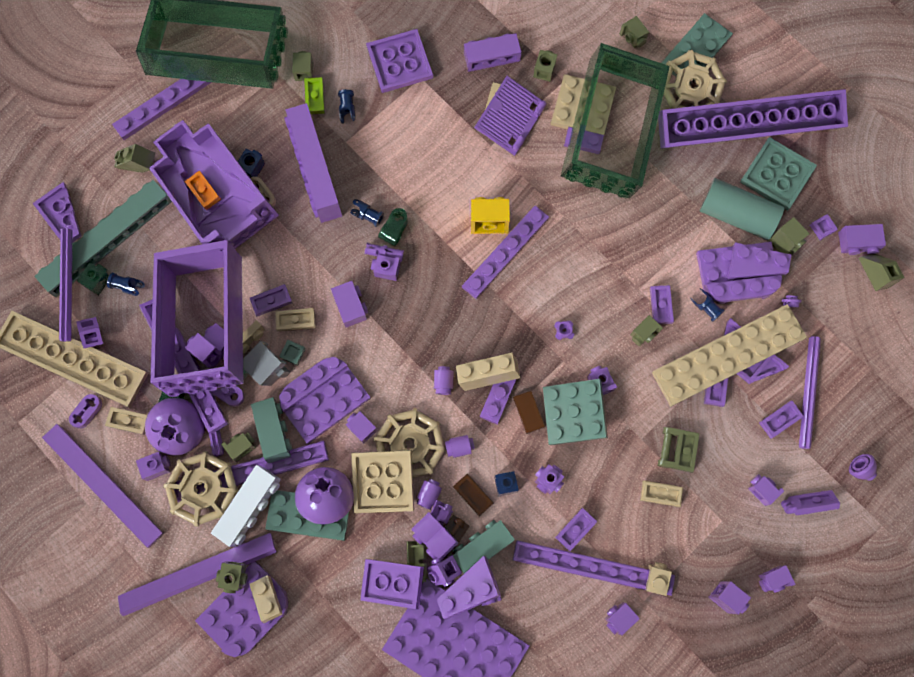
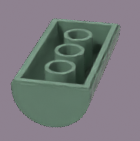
[700,178,784,240]

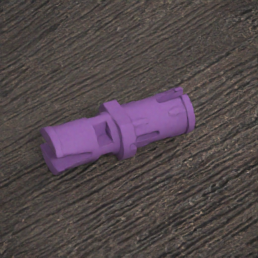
[365,242,404,262]

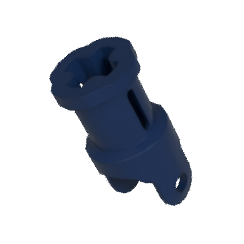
[338,89,356,124]
[350,199,384,227]
[107,272,145,296]
[690,288,725,322]

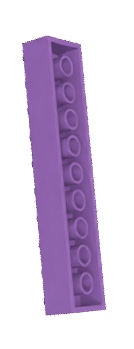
[658,89,848,149]

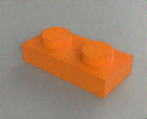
[185,170,221,210]

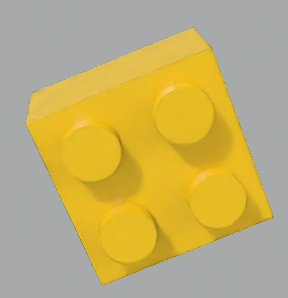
[471,197,510,234]

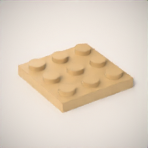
[551,74,616,135]
[351,450,415,513]

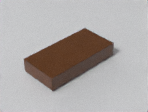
[513,391,545,434]
[453,473,494,517]

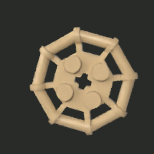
[659,50,727,109]
[373,408,446,478]
[163,451,239,527]

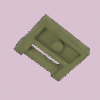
[657,427,699,473]

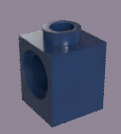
[238,148,265,178]
[494,471,519,497]

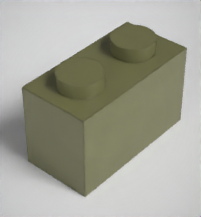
[769,217,810,255]

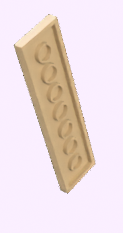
[652,304,807,407]
[0,311,148,408]

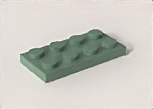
[661,13,733,85]
[265,490,350,541]

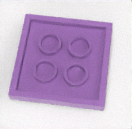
[366,29,433,93]

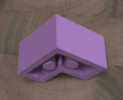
[185,323,224,369]

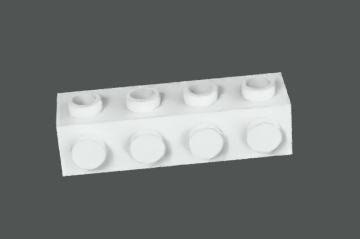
[211,465,281,547]

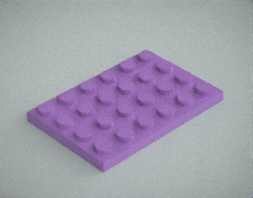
[382,579,529,677]

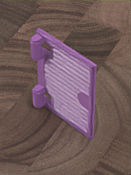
[474,76,547,156]

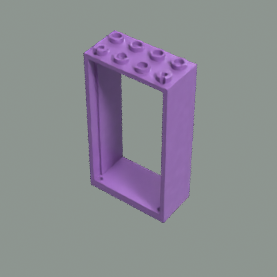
[151,240,243,397]

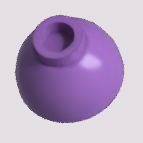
[849,454,877,481]

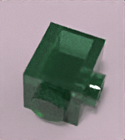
[77,263,109,296]

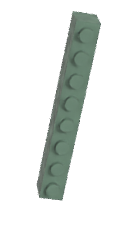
[34,180,172,298]

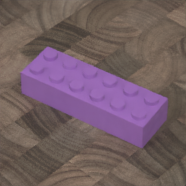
[284,103,342,223]

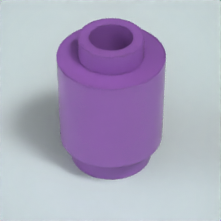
[434,366,454,395]
[445,435,475,458]
[416,479,442,510]

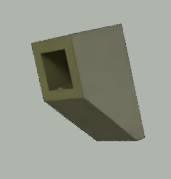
[114,144,155,173]
[859,254,905,291]

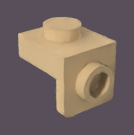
[645,562,672,596]

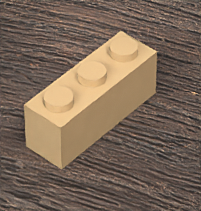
[456,353,520,391]

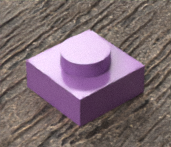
[810,214,838,240]

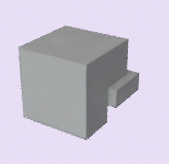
[243,341,290,386]

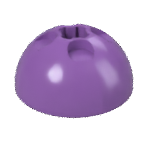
[145,398,205,456]
[295,467,354,524]

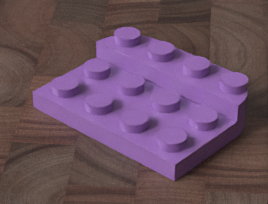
[696,242,782,304]
[279,357,371,444]
[195,561,288,657]

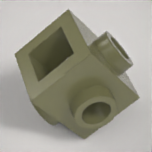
[216,561,248,593]

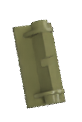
[407,541,428,582]

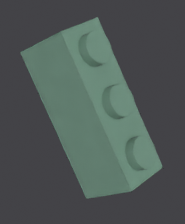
[251,397,292,464]
[453,520,515,574]

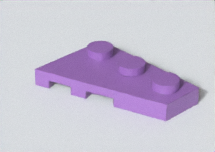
[33,182,82,243]
[727,243,791,280]
[437,556,501,620]

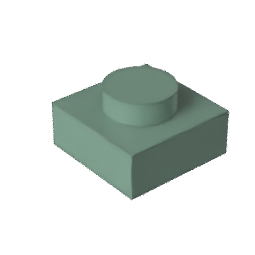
[279,340,306,366]

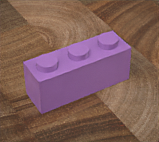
[464,33,521,72]

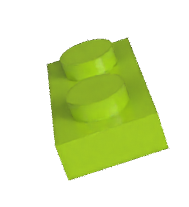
[304,77,325,114]

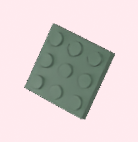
[740,137,817,211]
[543,379,608,445]

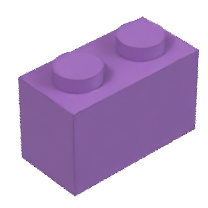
[838,224,886,255]
[331,281,368,327]
[708,581,751,615]

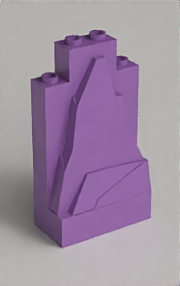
[149,120,279,249]

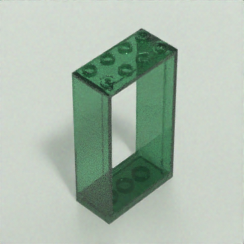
[136,0,288,89]
[561,43,670,199]

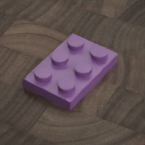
[360,559,424,609]

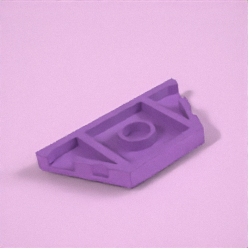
[724,318,789,384]

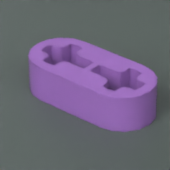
[69,394,102,429]

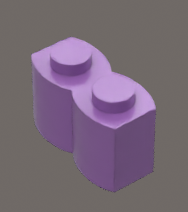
[412,512,458,560]

